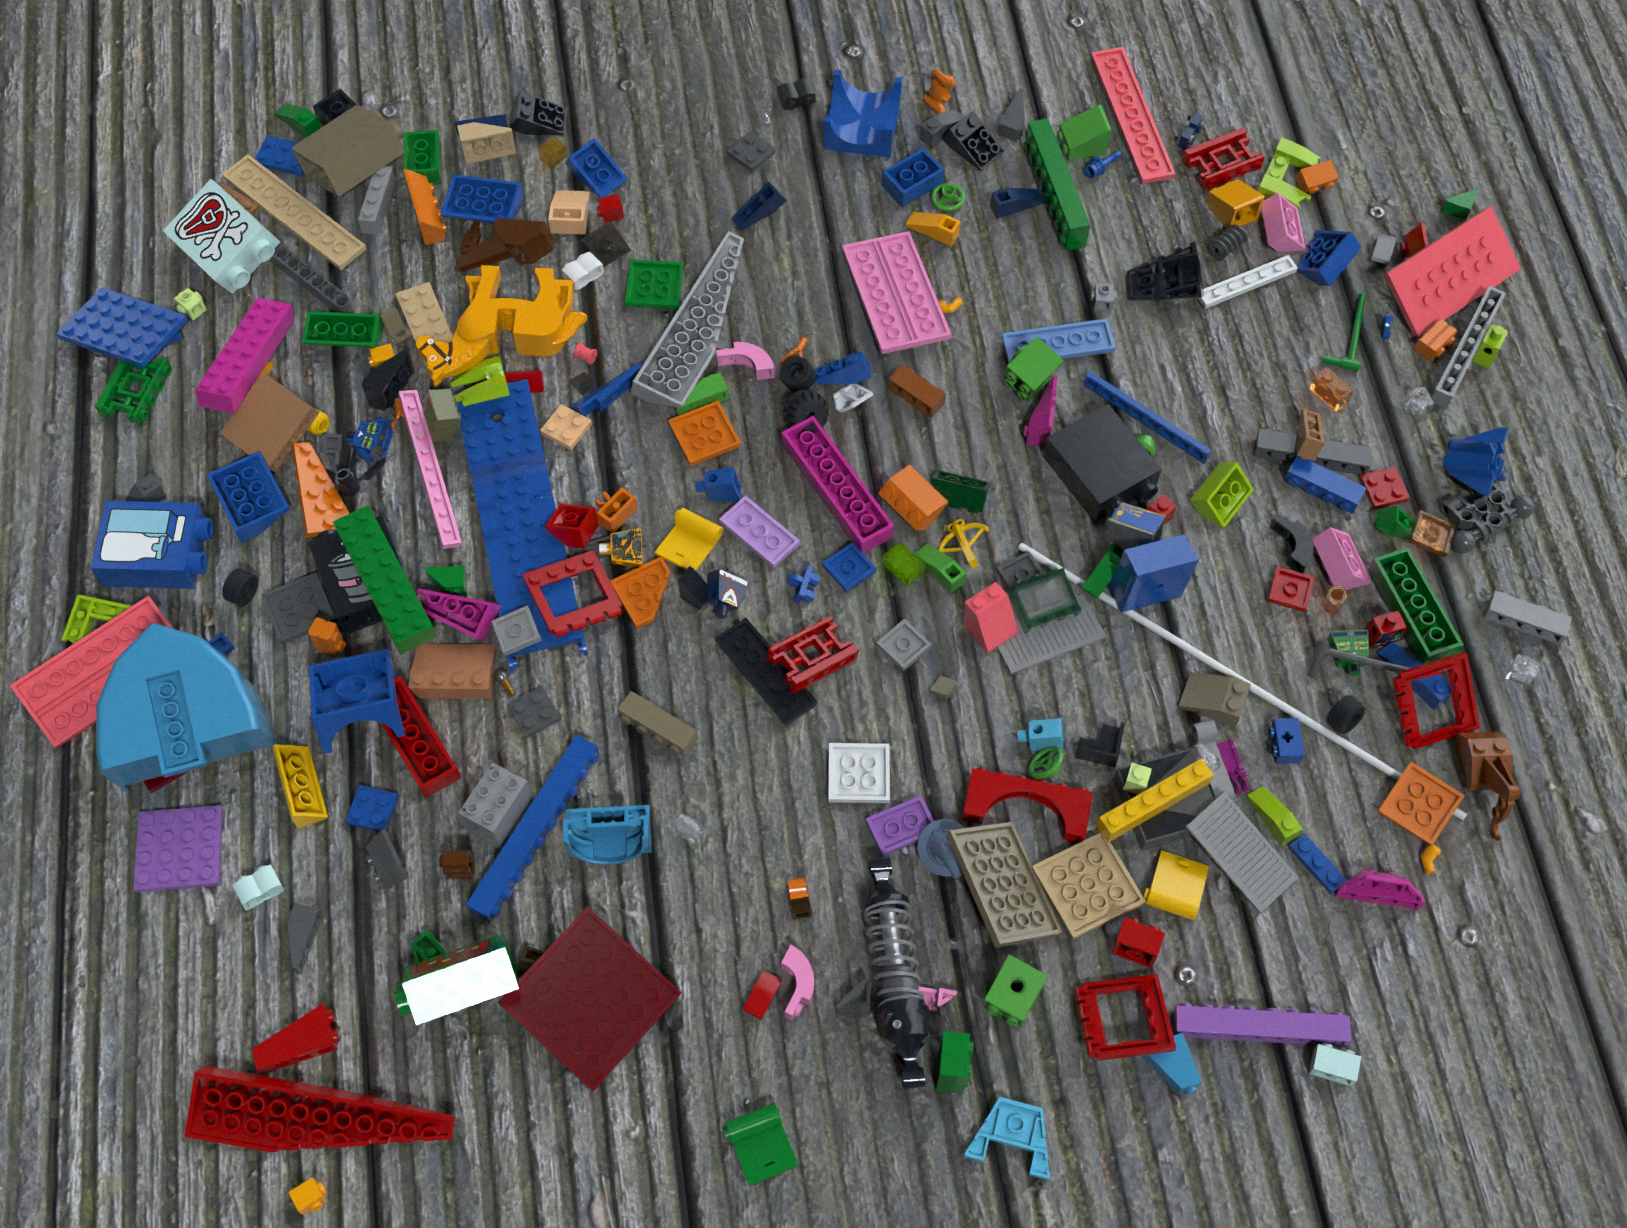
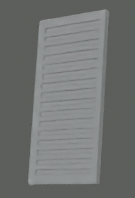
[997,594,1106,675]
[1185,791,1298,913]

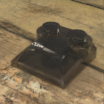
[581,221,631,268]

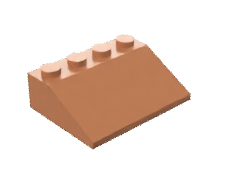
[408,644,497,699]

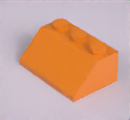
[878,465,948,531]

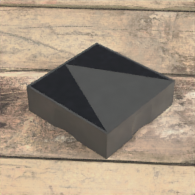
[1113,748,1214,851]

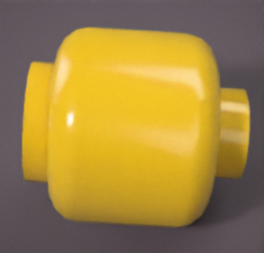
[307,408,329,435]

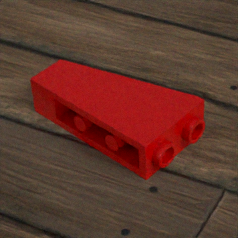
[252,1004,340,1075]

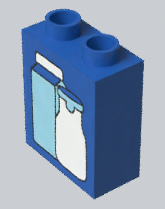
[91,501,214,589]

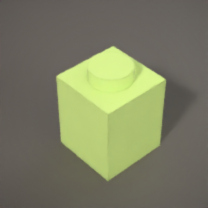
[1123,763,1152,795]

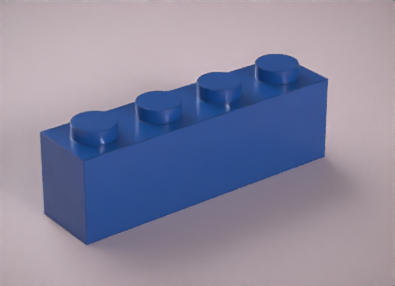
[1284,456,1366,514]

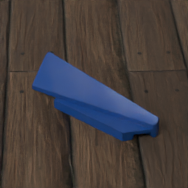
[569,361,645,417]

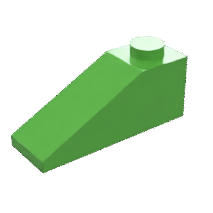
[676,372,729,416]

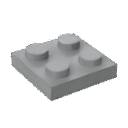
[492,605,542,656]
[876,618,932,672]

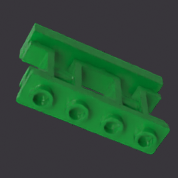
[95,357,172,426]

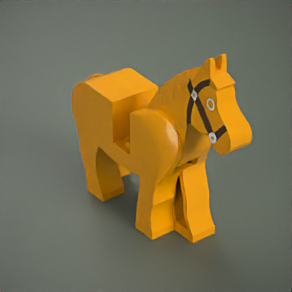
[416,265,587,387]

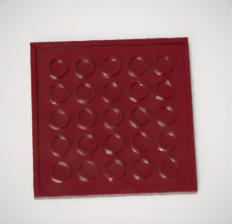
[498,906,682,1092]

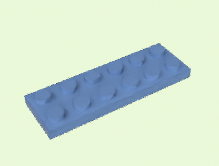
[1001,319,1116,364]

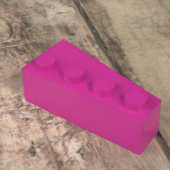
[416,588,501,641]

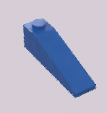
[1377,642,1451,710]

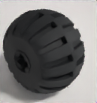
[783,390,829,434]

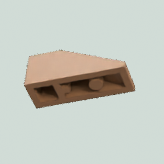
[1296,409,1324,461]

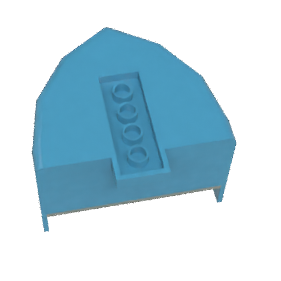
[96,623,278,792]

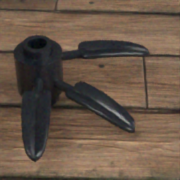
[324,447,386,497]

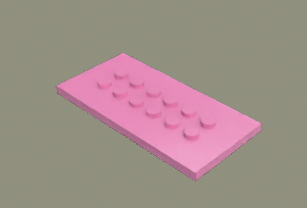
[842,231,952,354]

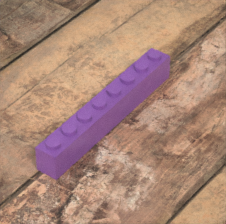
[1173,1003,1351,1047]

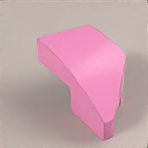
[918,986,957,1012]

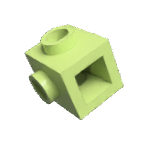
[174,288,207,321]

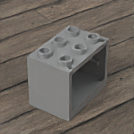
[458,762,534,849]

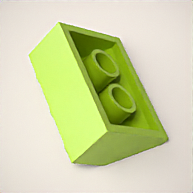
[1190,462,1254,528]

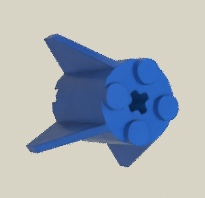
[1443,427,1508,496]

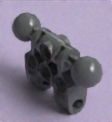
[1439,482,1535,554]

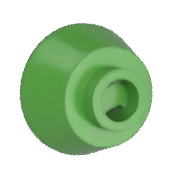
[1137,434,1155,457]

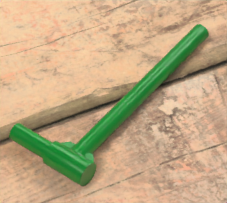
[1322,294,1366,372]

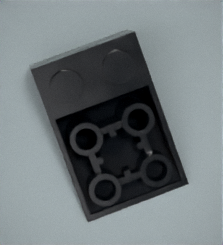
[510,91,567,135]
[942,111,1004,171]

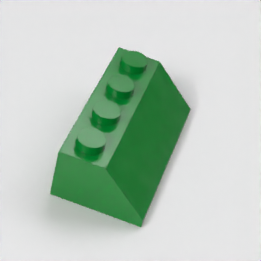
[302,311,384,348]

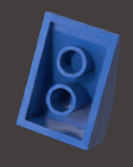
[565,138,628,198]

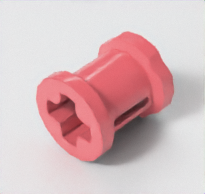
[573,343,597,365]

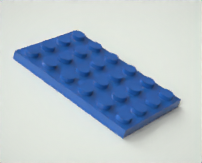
[56,287,188,368]

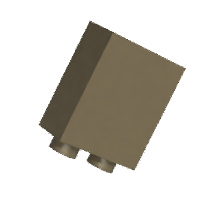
[291,104,405,197]

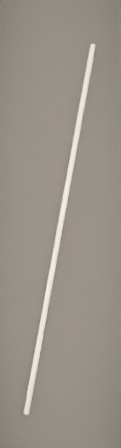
[1018,543,1467,820]

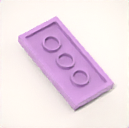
[719,495,800,568]

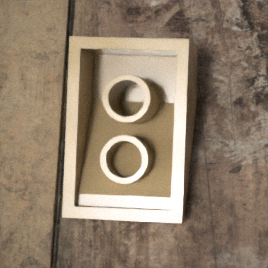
[457,122,516,164]

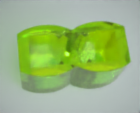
[881,543,926,587]

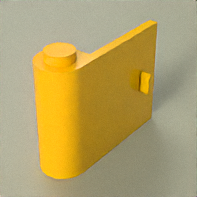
[655,508,724,571]
[1143,850,1209,921]

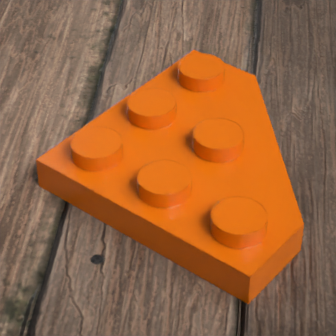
[610,556,671,629]

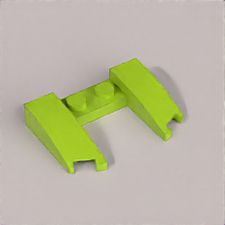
[1258,137,1320,209]
[451,356,510,406]
[62,594,131,644]

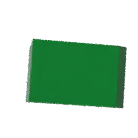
[1441,189,1478,220]

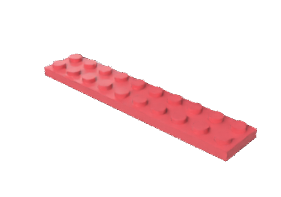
[1091,47,1176,184]

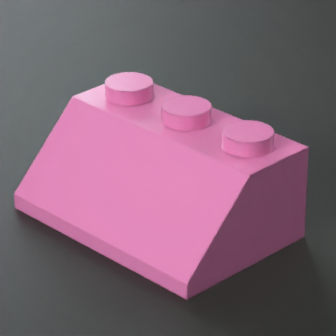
[1261,193,1306,252]
[1312,527,1372,591]

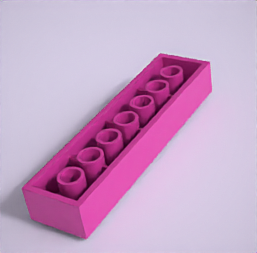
[195,297,294,414]
[782,416,894,553]

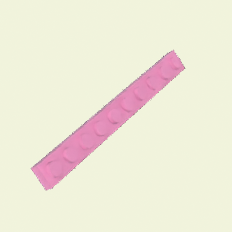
[398,390,462,549]

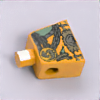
[599,528,642,567]

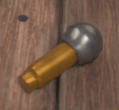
[494,670,515,697]

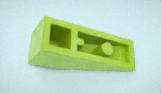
[1246,786,1303,847]

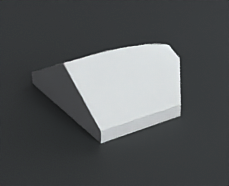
[833,384,873,413]

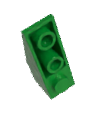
[1082,543,1124,599]

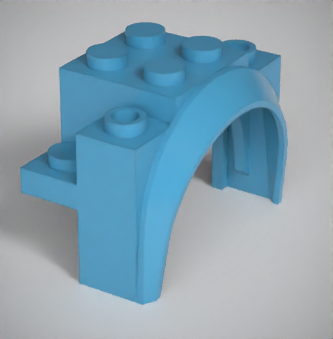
[563,805,652,865]

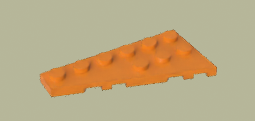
[291,442,350,538]

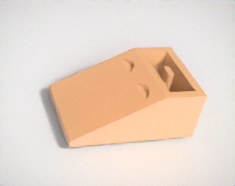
[548,190,591,234]

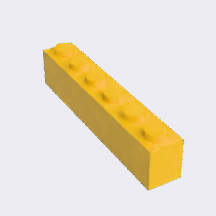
[1096,758,1214,843]

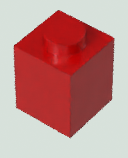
[596,194,624,223]

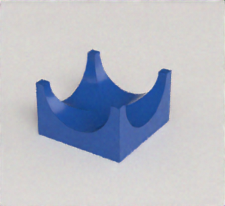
[824,69,902,158]
[309,648,405,754]

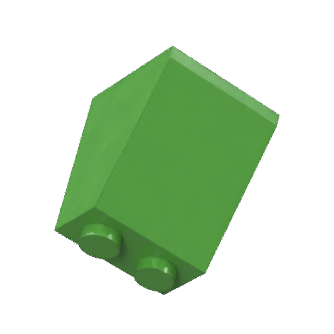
[1057,104,1112,161]

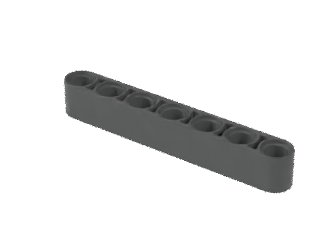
[269,243,353,313]

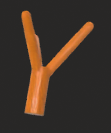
[780,337,808,373]
[391,398,405,430]

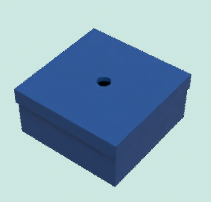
[1109,534,1199,613]

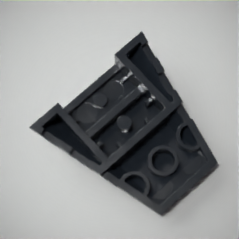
[1127,241,1204,301]

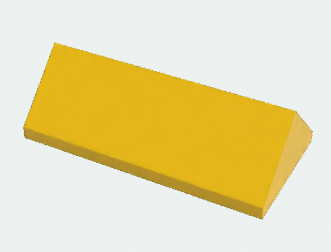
[272,744,328,828]

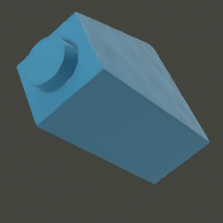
[1142,1033,1202,1095]

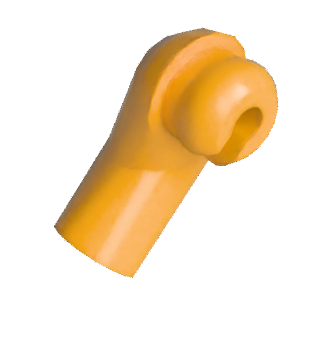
[1421,845,1441,875]

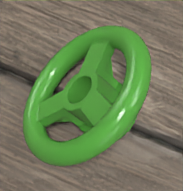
[931,183,965,211]
[1028,746,1064,779]

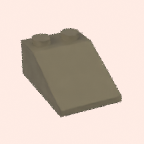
[1178,672,1251,727]

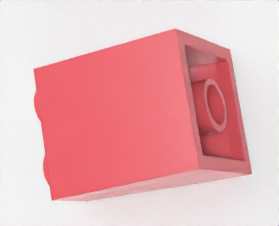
[964,582,1019,653]

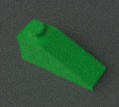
[274,103,321,138]

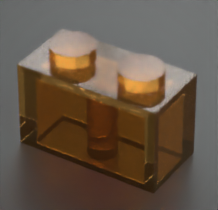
[1310,367,1354,412]

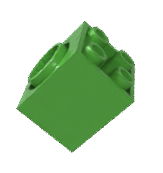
[1002,336,1064,403]
[984,954,1048,1028]

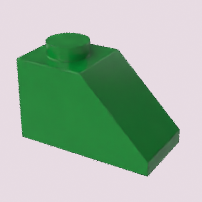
[1375,505,1417,540]
[425,566,467,596]

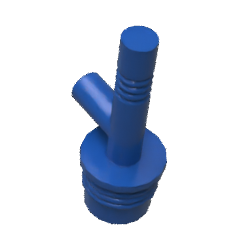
[1085,151,1122,179]

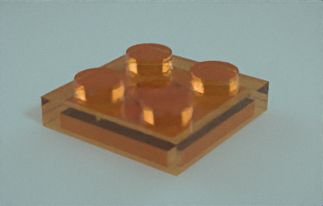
[1409,510,1456,558]

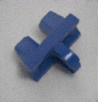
[787,565,821,603]

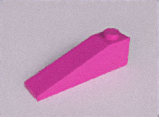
[1024,375,1058,447]

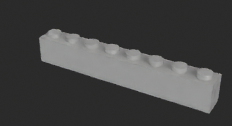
[1429,286,1506,409]

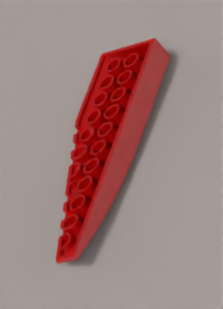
[184,1065,456,1152]

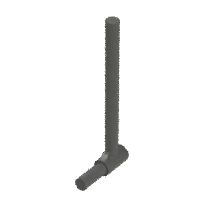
[1308,639,1410,678]

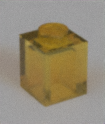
[538,137,567,168]

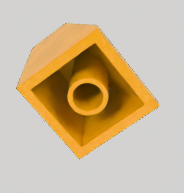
[1206,179,1265,229]

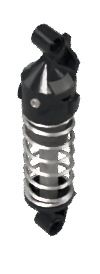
[863,856,931,1089]

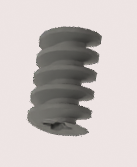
[1208,224,1248,261]

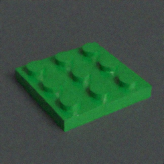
[625,260,684,310]

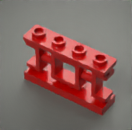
[1182,127,1265,190]
[766,616,859,694]

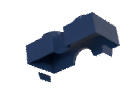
[1174,113,1203,150]

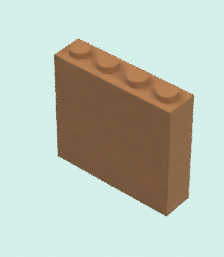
[220,373,320,473]

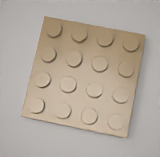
[1032,833,1146,940]

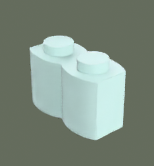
[232,865,284,910]

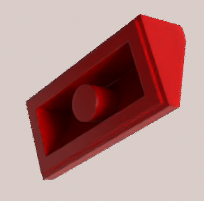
[505,370,544,393]

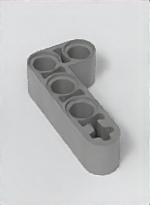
[1188,720,1235,800]

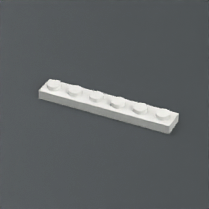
[1198,255,1298,309]

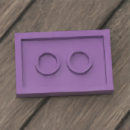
[865,796,934,857]

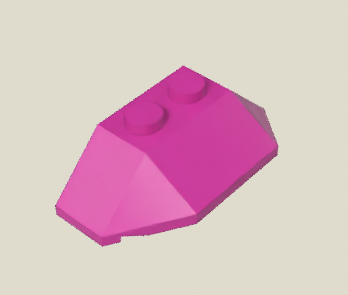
[1335,869,1425,910]

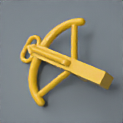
[938,519,989,569]

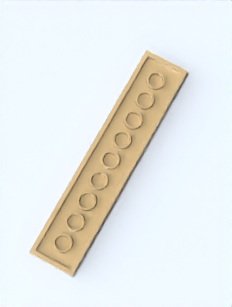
[222,154,367,270]

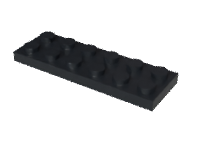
[715,617,818,727]

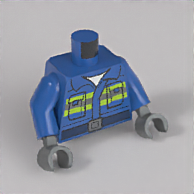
[346,408,397,463]

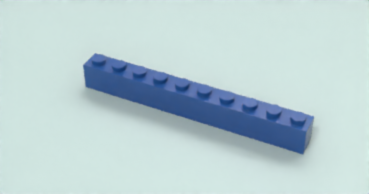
[466,735,599,922]

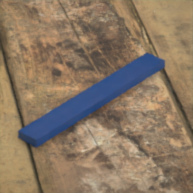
[1084,371,1211,464]

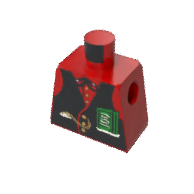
[1363,611,1406,650]

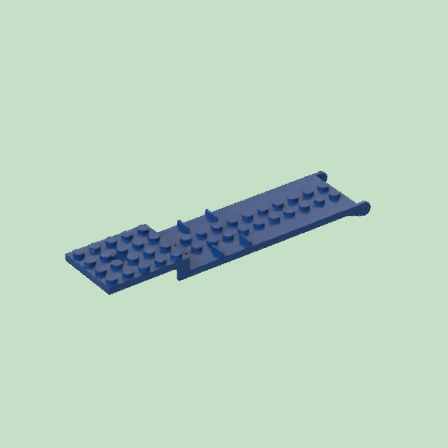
[455,379,588,672]

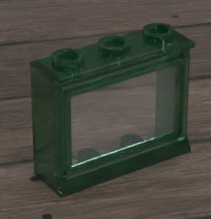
[1007,567,1082,634]

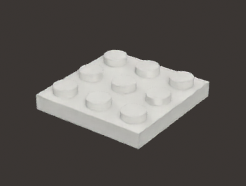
[828,743,890,803]

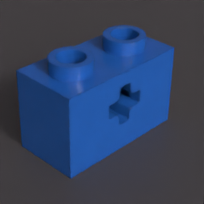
[1268,718,1304,764]

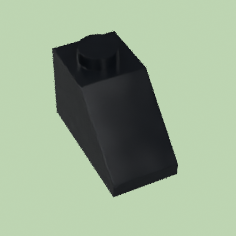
[678,566,707,610]

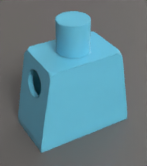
[1017,718,1064,751]

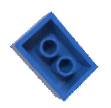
[882,148,945,207]

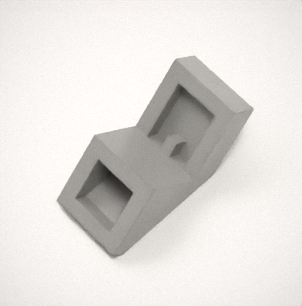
[1371,233,1396,265]

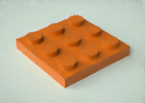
[668,400,741,467]
[1377,762,1465,845]

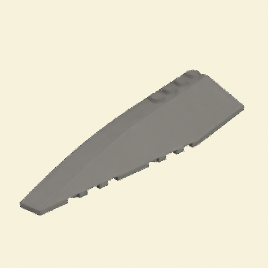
[631,231,744,408]

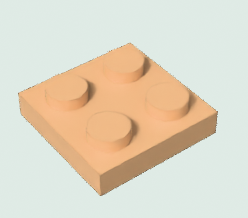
[540,404,592,451]

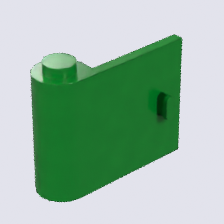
[722,1102,799,1187]

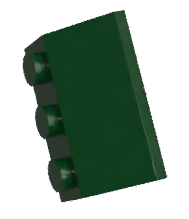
[931,470,991,513]

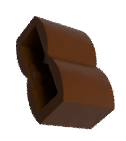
[439,850,475,880]

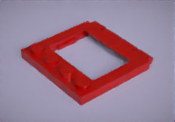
[522,550,622,638]
[1392,652,1480,749]
[1074,974,1176,1061]

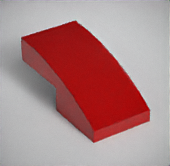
[743,971,782,1020]

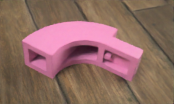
[716,342,775,380]
[781,945,814,1021]

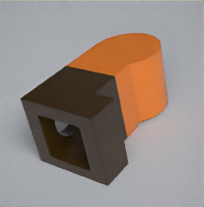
[787,877,812,920]

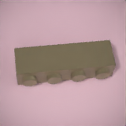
[617,691,698,757]

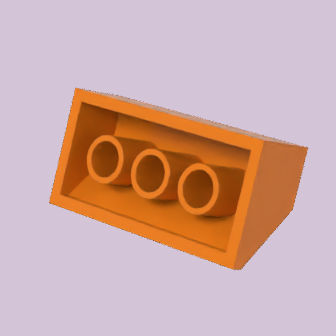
[403,169,447,245]

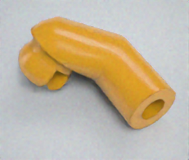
[938,297,963,313]

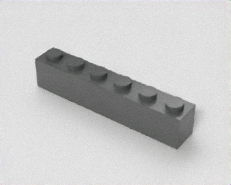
[1254,428,1372,475]

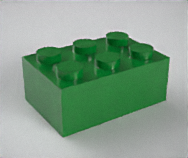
[404,130,442,186]
[936,1031,974,1094]

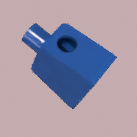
[695,467,741,502]

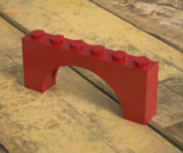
[962,768,1093,843]

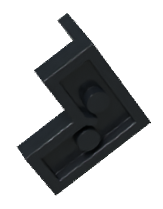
[1076,722,1125,767]

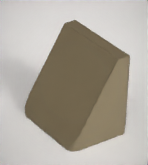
[929,675,957,702]

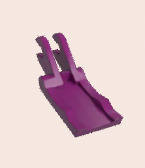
[1216,739,1250,796]

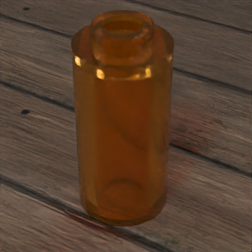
[1323,585,1347,614]

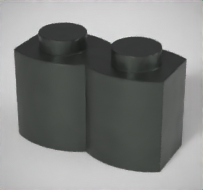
[777,78,816,110]

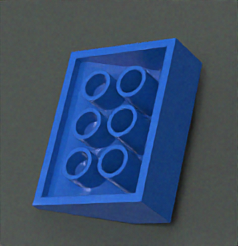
[440,174,524,223]
[206,451,290,543]

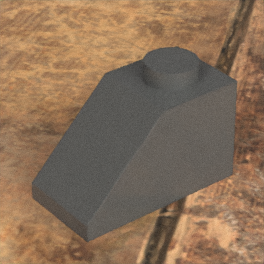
[125,473,167,502]

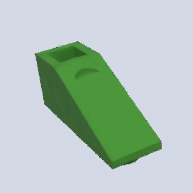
[913,543,966,595]

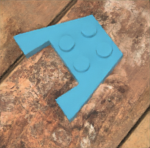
[964,1097,1050,1180]

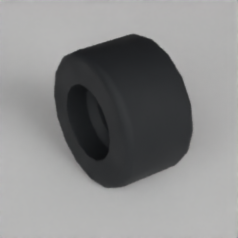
[780,356,816,393]
[222,568,258,607]
[1326,695,1366,734]

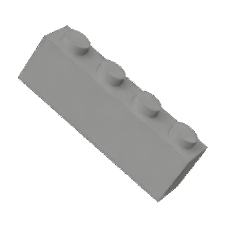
[358,166,396,235]
[1484,591,1572,645]

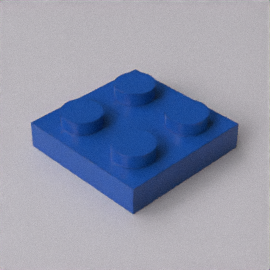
[822,542,877,593]
[345,785,399,832]

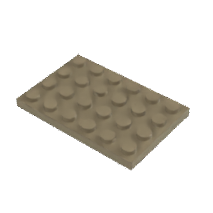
[946,822,1063,948]

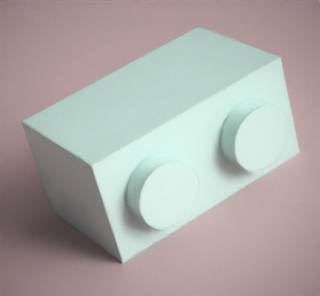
[1309,1043,1361,1087]

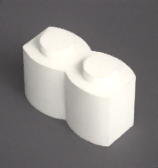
[562,252,604,290]

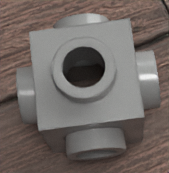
[1090,283,1117,312]

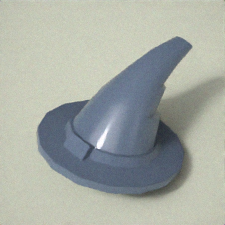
[917,819,965,878]

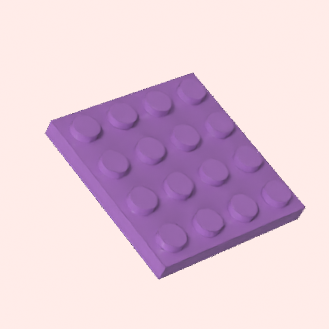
[133,805,224,893]

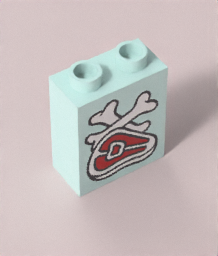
[163,179,280,294]

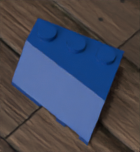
[1297,230,1362,286]

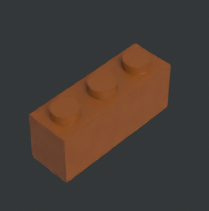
[888,365,946,418]

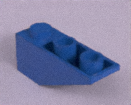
[814,351,871,384]

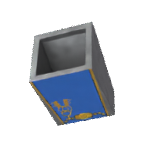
[1105,502,1166,550]

